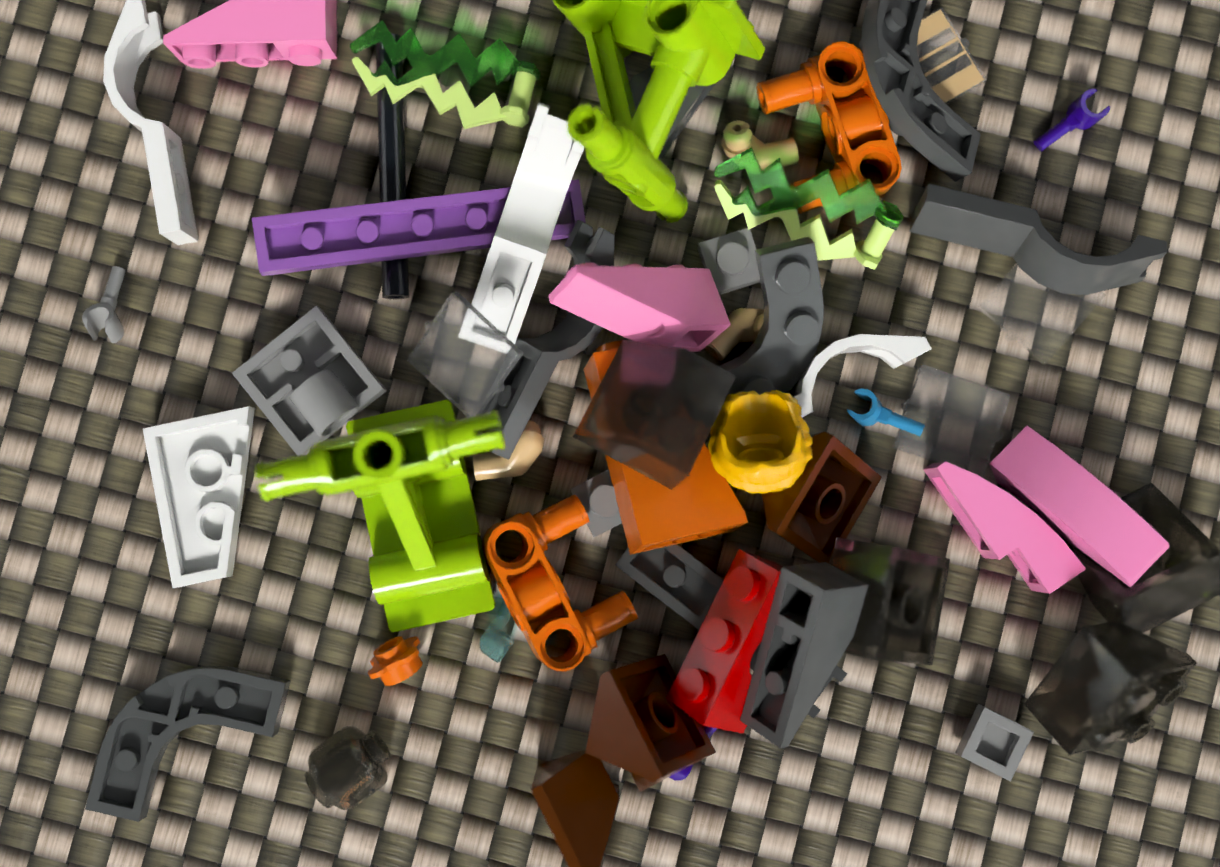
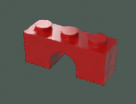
[666,549,783,734]

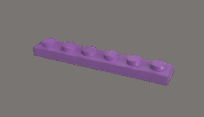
[251,179,586,276]

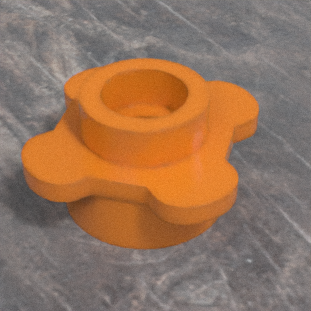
[368,636,423,686]

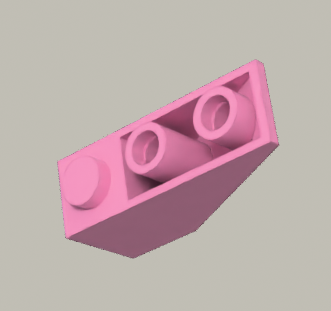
[163,0,337,69]
[548,262,731,353]

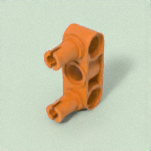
[756,41,902,214]
[482,494,638,672]

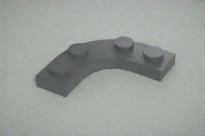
[859,0,981,182]
[669,237,824,431]
[85,666,291,822]

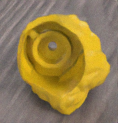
[708,390,812,494]

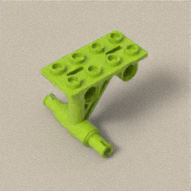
[552,0,765,223]
[255,400,506,632]

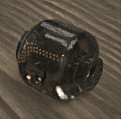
[305,726,391,810]

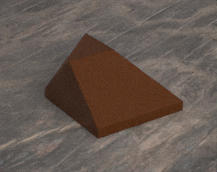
[762,431,882,564]
[585,654,716,792]
[531,750,620,867]

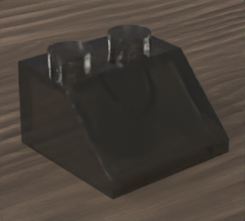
[572,340,736,490]
[1058,482,1220,642]
[829,537,950,665]

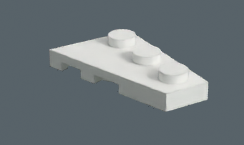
[143,406,255,588]

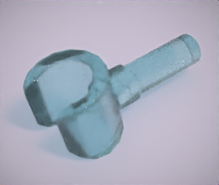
[480,600,516,663]

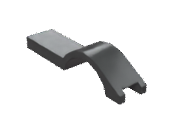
[909,184,1167,295]
[478,220,615,460]
[615,544,848,719]

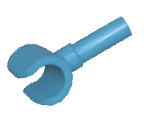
[847,388,925,436]

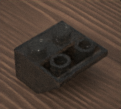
[1024,621,1197,756]

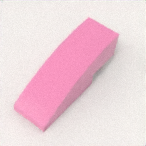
[989,426,1169,587]
[923,461,1086,594]

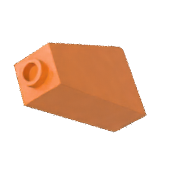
[584,340,748,555]

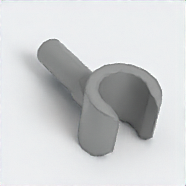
[82,266,126,343]

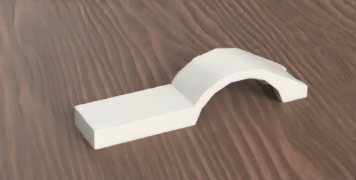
[103,0,198,245]
[460,102,584,354]
[705,334,932,450]

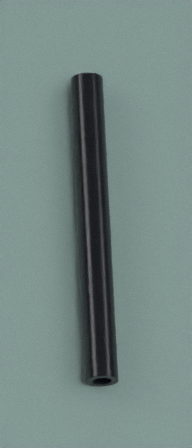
[376,33,409,299]

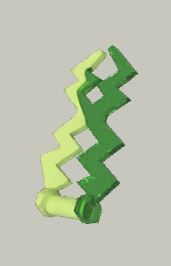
[350,20,541,129]
[714,147,904,270]

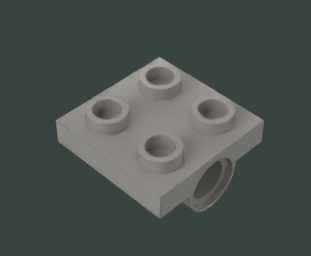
[232,306,387,456]

